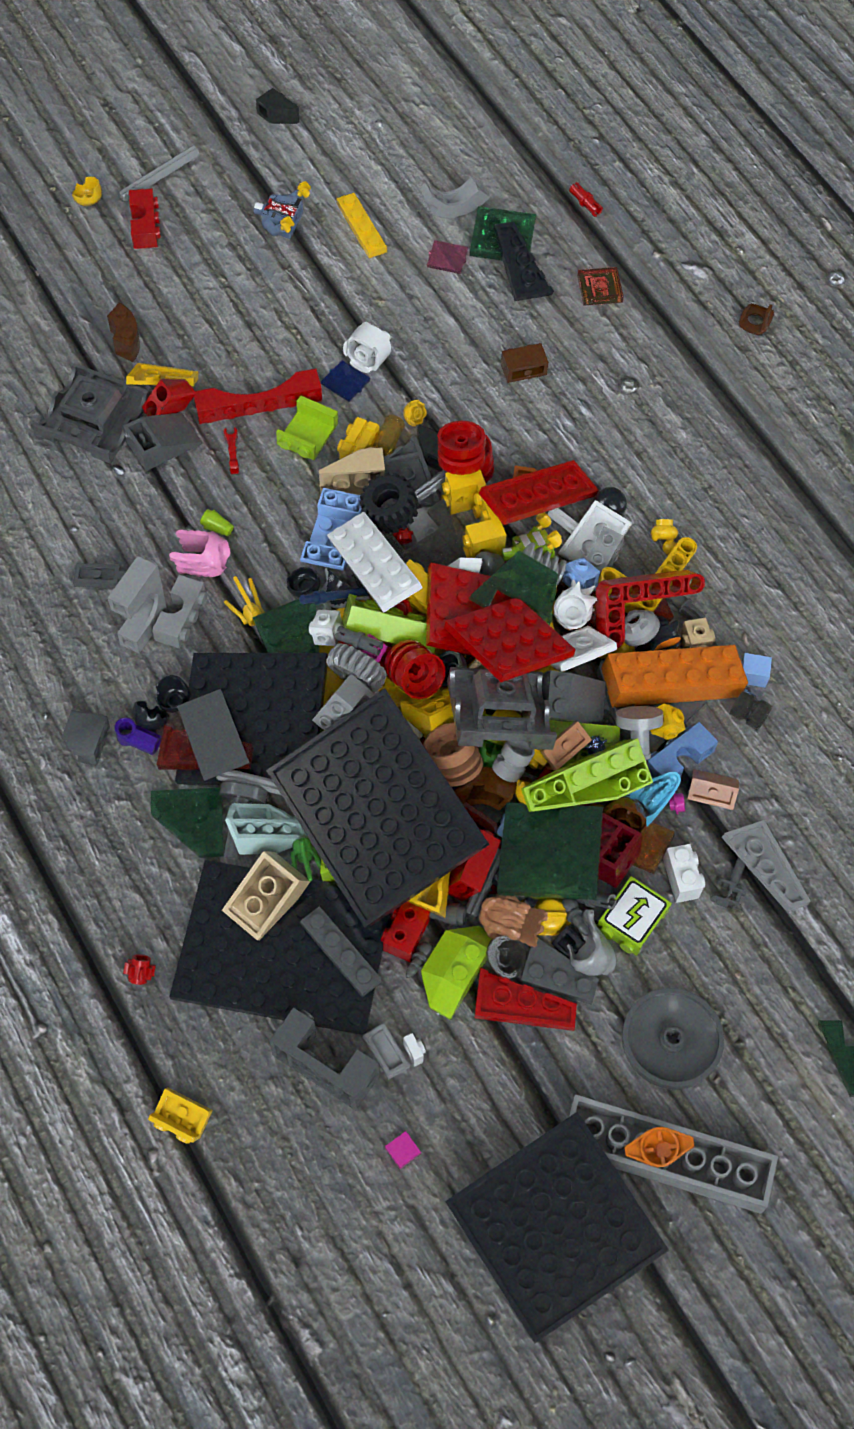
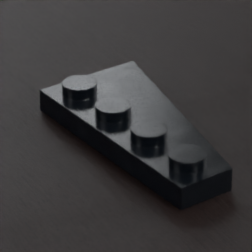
[493,222,554,301]

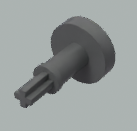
[219,782,268,859]

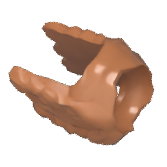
[478,892,548,947]

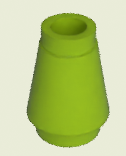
[200,509,234,537]

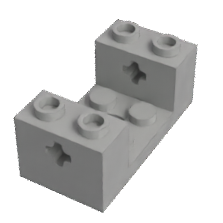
[312,674,423,740]

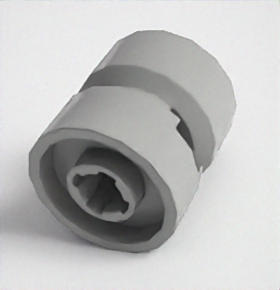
[492,741,535,782]

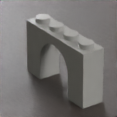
[108,556,168,654]

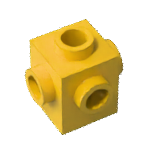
[650,703,686,740]

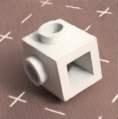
[309,609,344,646]

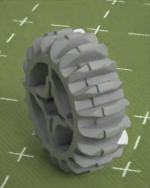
[326,643,387,693]

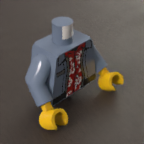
[254,181,311,239]

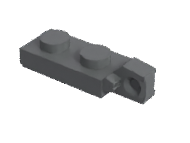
[73,563,127,588]

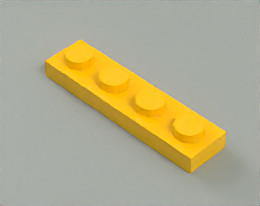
[336,193,387,258]

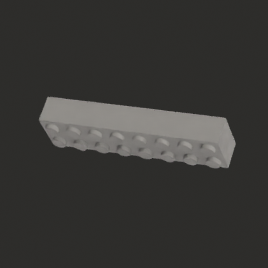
[568,1094,778,1214]

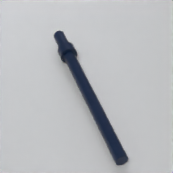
[299,587,371,605]

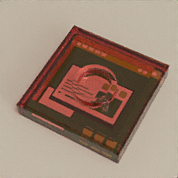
[577,267,624,306]

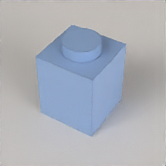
[741,653,772,688]

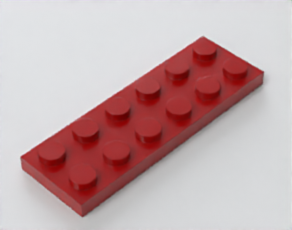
[479,460,599,525]

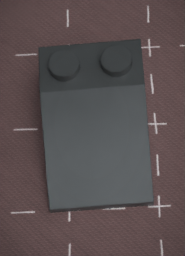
[542,670,606,725]

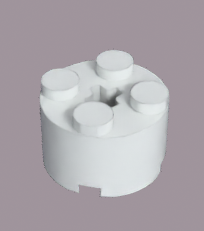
[343,322,391,373]

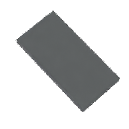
[177,689,249,781]

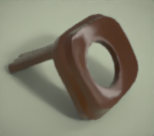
[739,303,774,335]

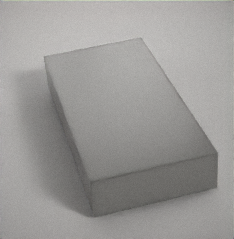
[363,1023,410,1080]

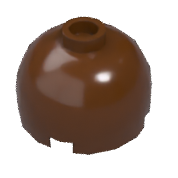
[601,796,647,837]

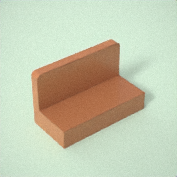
[540,721,592,770]
[687,769,739,810]

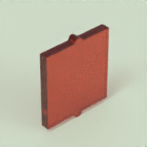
[463,802,497,838]

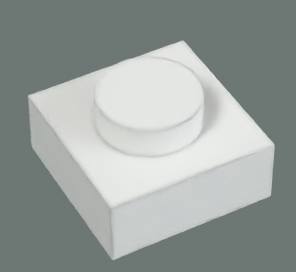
[403,1033,426,1067]

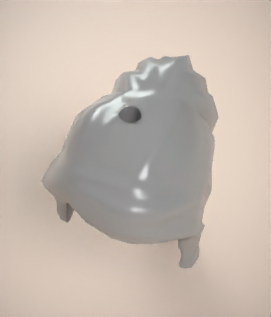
[567,909,616,976]

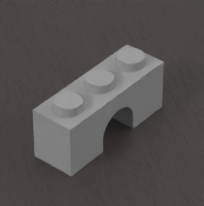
[152,575,207,649]

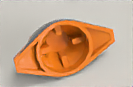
[625,1127,695,1168]

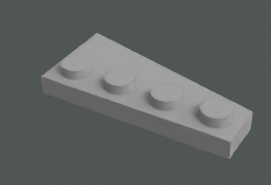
[722,820,811,913]

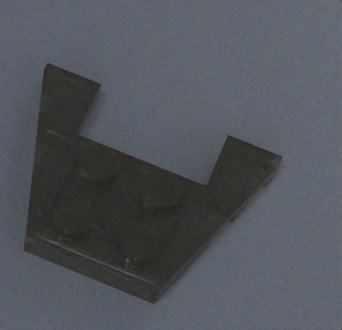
[385,499,466,574]

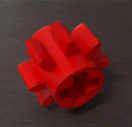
[123,954,156,985]

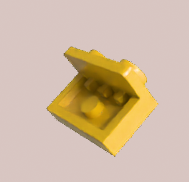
[148,1087,213,1143]

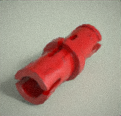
[569,182,603,217]

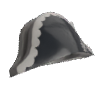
[321,568,372,609]

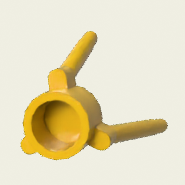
[224,576,265,626]

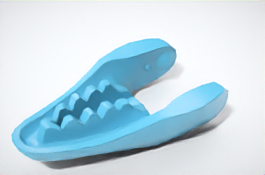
[625,772,681,827]

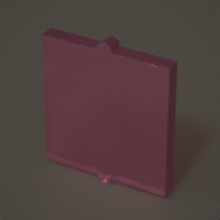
[427,240,468,274]

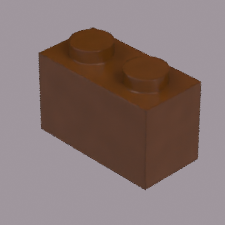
[501,343,549,383]

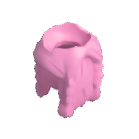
[169,530,230,577]

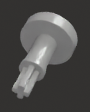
[616,706,663,763]

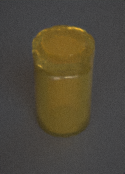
[373,415,405,456]

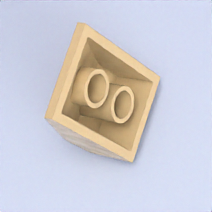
[319,447,385,496]
[222,851,310,940]

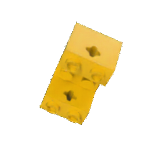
[441,470,506,558]

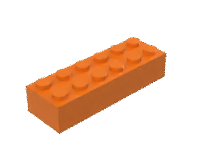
[601,645,748,708]

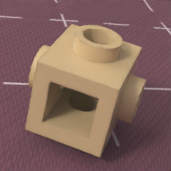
[681,617,715,648]

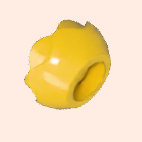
[403,400,427,426]

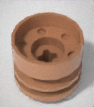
[423,722,483,787]

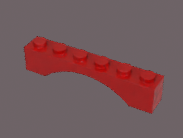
[194,368,322,424]

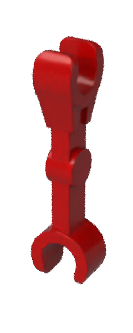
[223,427,239,474]

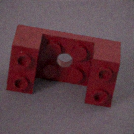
[533,804,642,888]

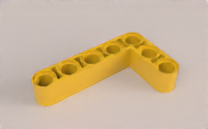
[595,537,697,620]

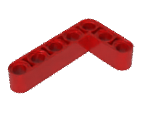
[596,570,705,649]

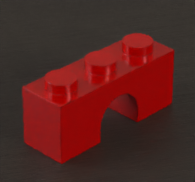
[129,188,161,249]

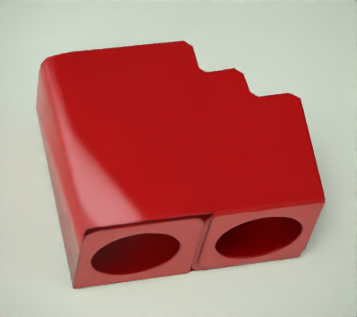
[142,379,195,416]

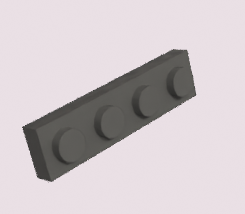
[300,906,382,997]

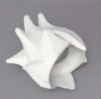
[554,580,597,631]

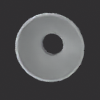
[624,610,660,646]

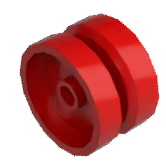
[437,420,486,475]

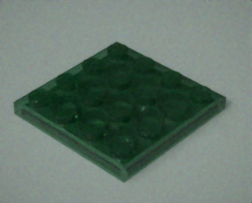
[497,803,603,900]

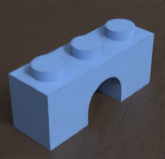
[647,722,718,779]

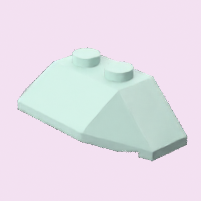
[225,803,308,854]

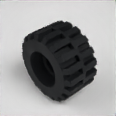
[360,473,419,534]

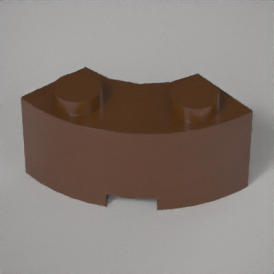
[107,302,140,362]
[452,767,517,810]

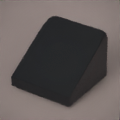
[551,925,585,959]

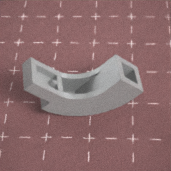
[420,177,490,218]

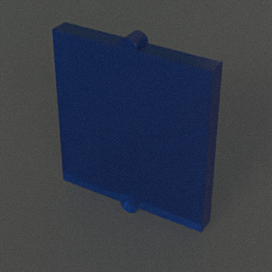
[321,360,370,402]

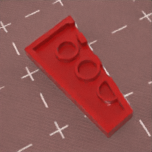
[475,968,577,1031]

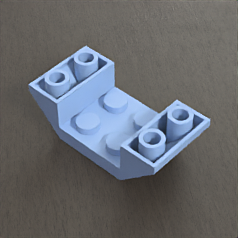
[300,488,363,571]

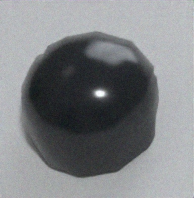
[593,487,627,516]
[287,567,320,599]
[155,675,190,713]
[133,701,169,730]

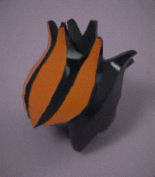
[636,615,682,652]

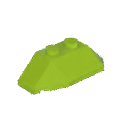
[421,926,499,1020]

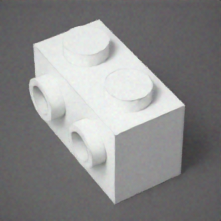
[663,844,705,903]

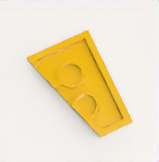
[126,363,199,386]

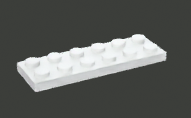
[327,512,423,613]

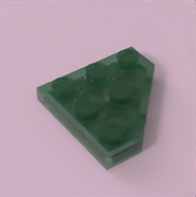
[151,787,224,858]

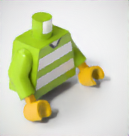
[502,512,562,568]

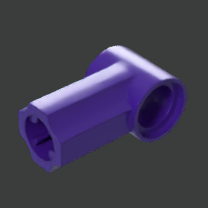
[115,718,162,756]

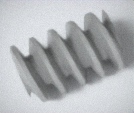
[516,542,566,586]

